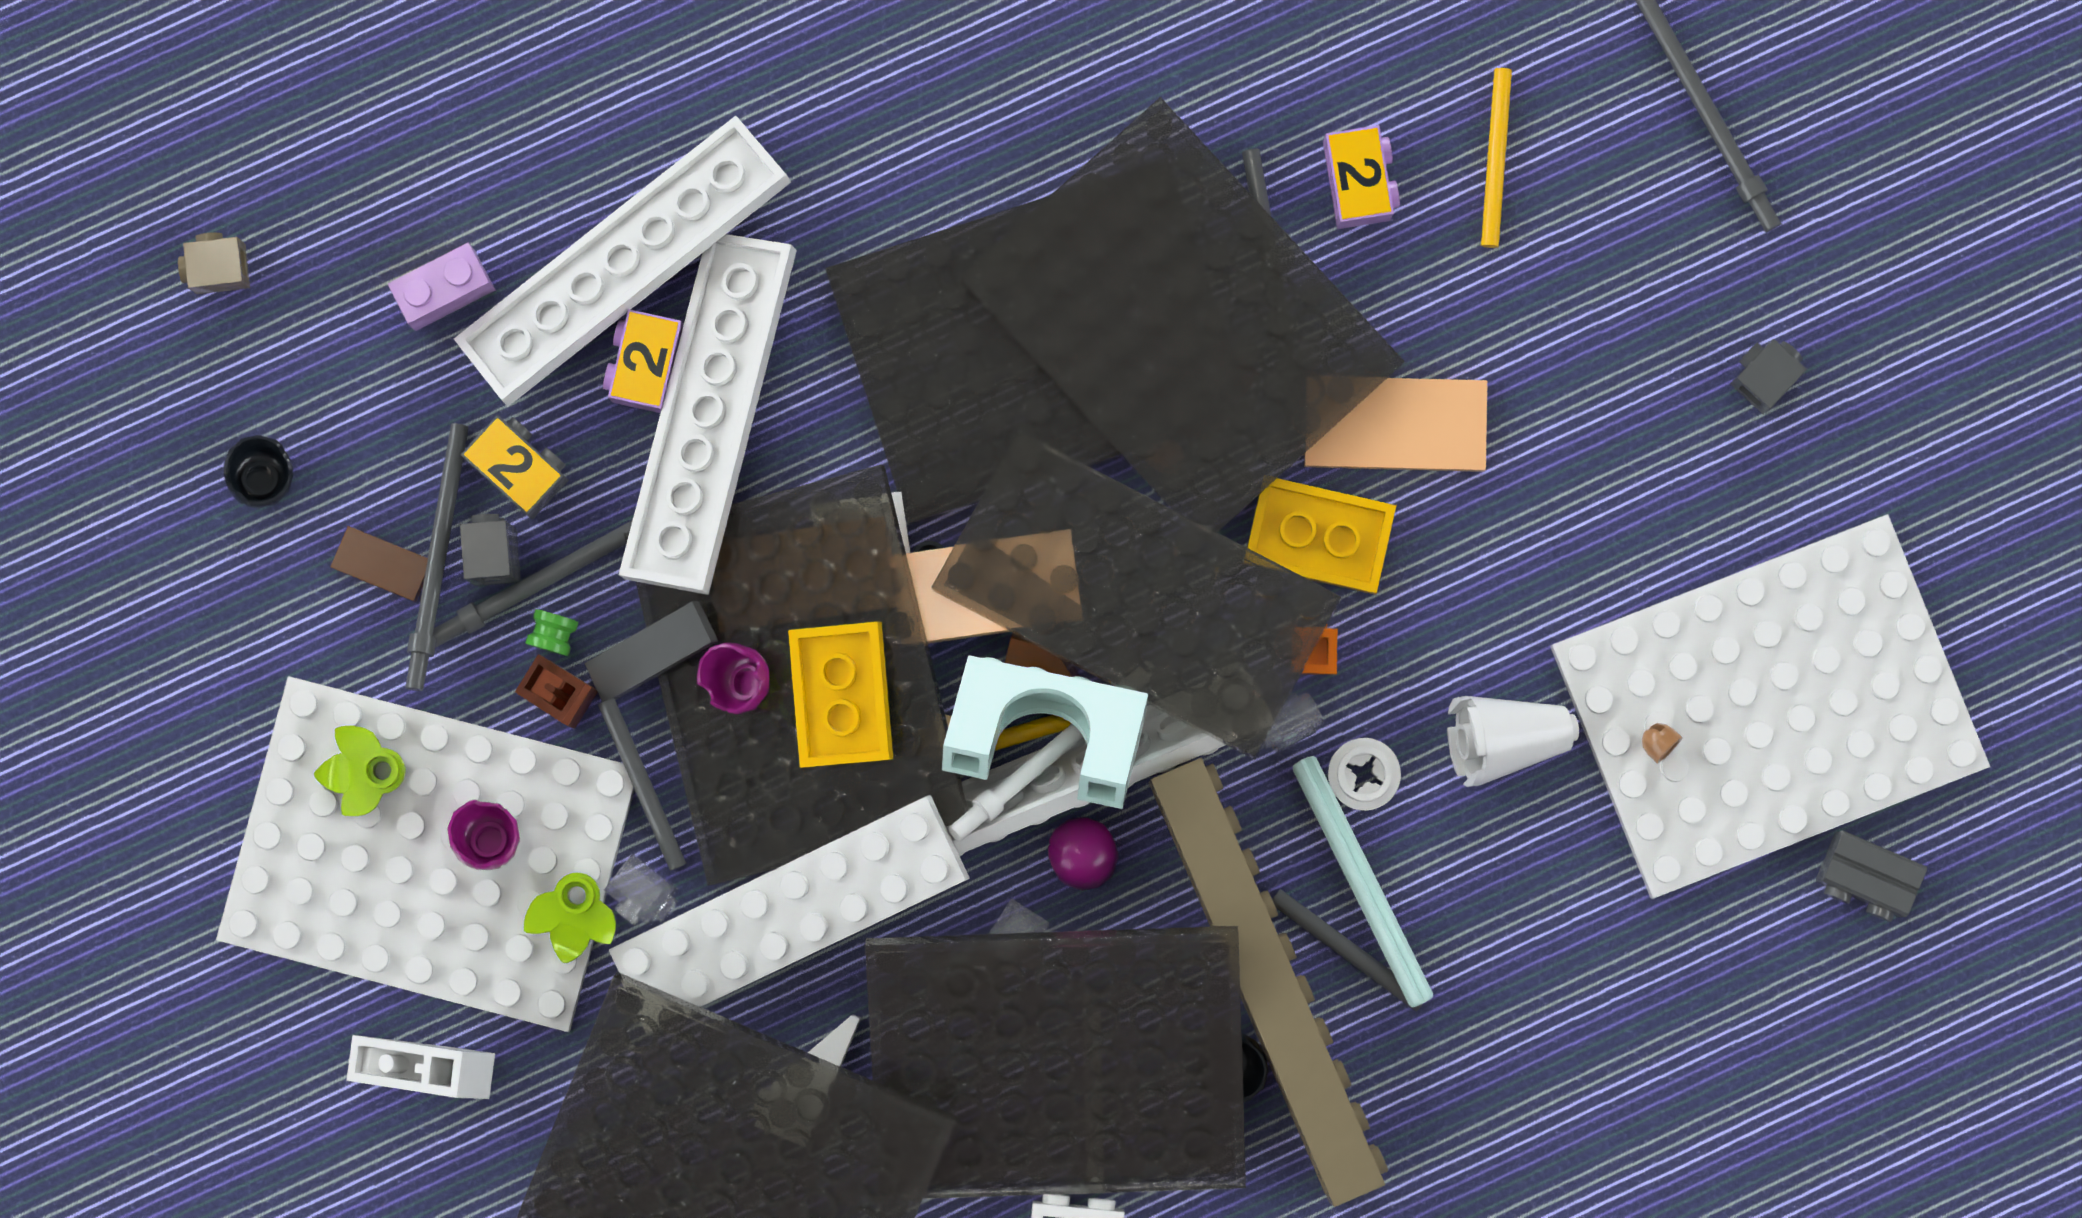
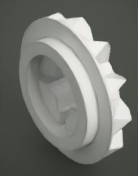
[1327,738,1401,811]

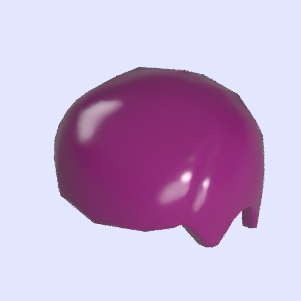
[697,643,769,714]
[447,799,520,870]
[1047,817,1118,891]

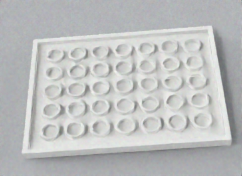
[1550,514,1990,899]
[216,676,635,1032]

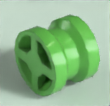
[525,609,579,657]

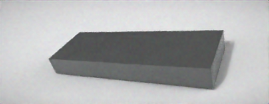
[584,601,718,702]

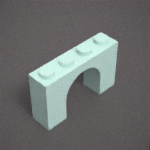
[942,655,1148,809]

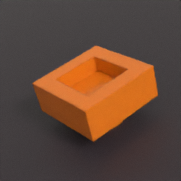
[1290,628,1338,675]

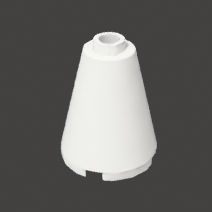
[1447,696,1579,787]

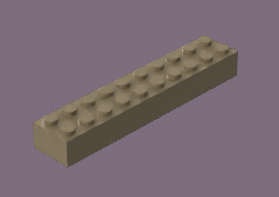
[1148,757,1389,1207]

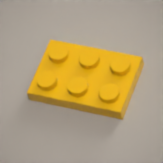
[1243,475,1396,595]
[788,622,893,768]

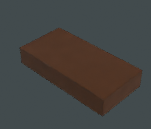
[331,526,428,602]

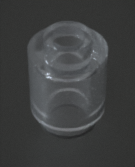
[1256,692,1324,753]

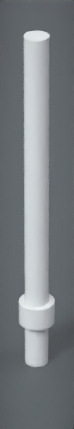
[948,661,1157,842]

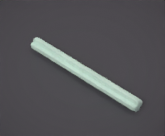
[1293,756,1433,1007]

